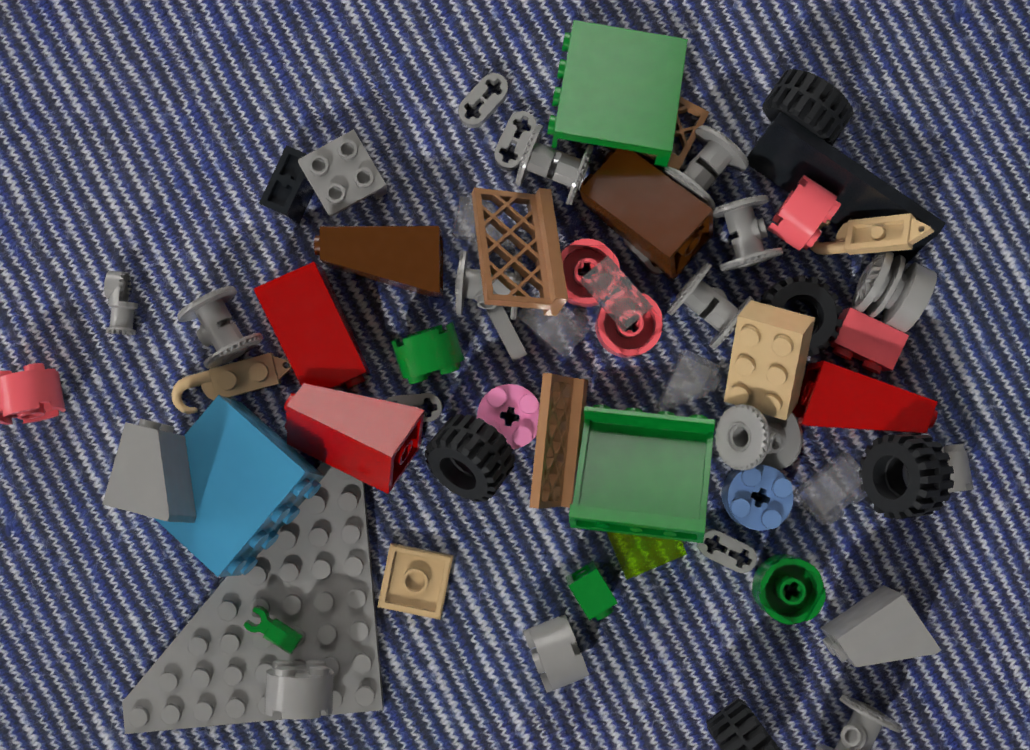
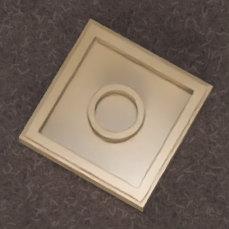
[377,543,454,620]

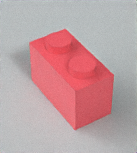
[830,307,909,374]

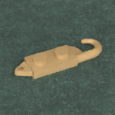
[810,213,934,255]
[171,353,292,414]

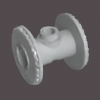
[515,125,594,205]
[662,125,749,209]
[713,195,783,271]
[455,251,522,320]
[667,263,754,349]
[177,286,263,369]
[714,404,803,470]
[815,695,902,750]

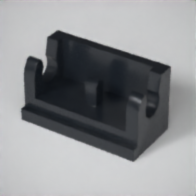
[259,145,314,224]

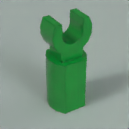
[244,605,303,655]

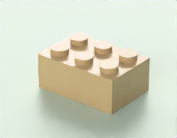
[724,300,815,421]

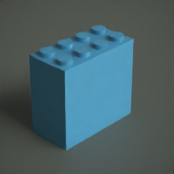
[154,395,324,577]

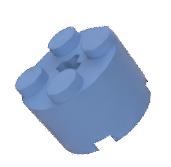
[721,464,793,531]

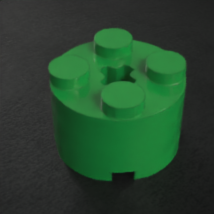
[391,322,465,384]
[752,554,826,625]

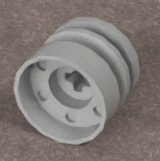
[852,251,937,332]

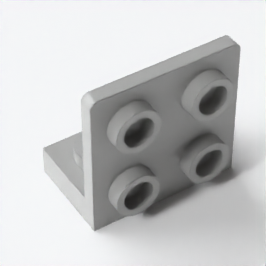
[298,129,387,217]

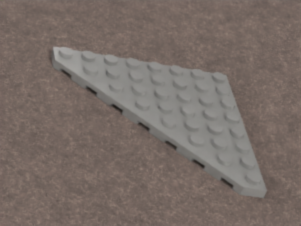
[122,462,384,734]

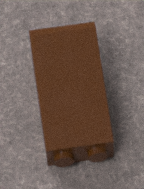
[580,149,713,282]
[314,226,444,299]

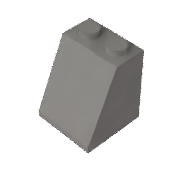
[102,418,196,523]
[820,585,941,667]

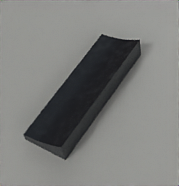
[747,111,946,265]

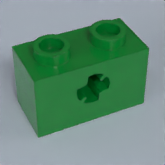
[566,561,618,620]

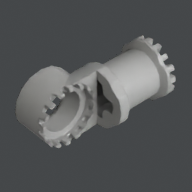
[104,271,138,335]

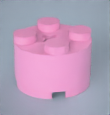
[477,384,540,449]

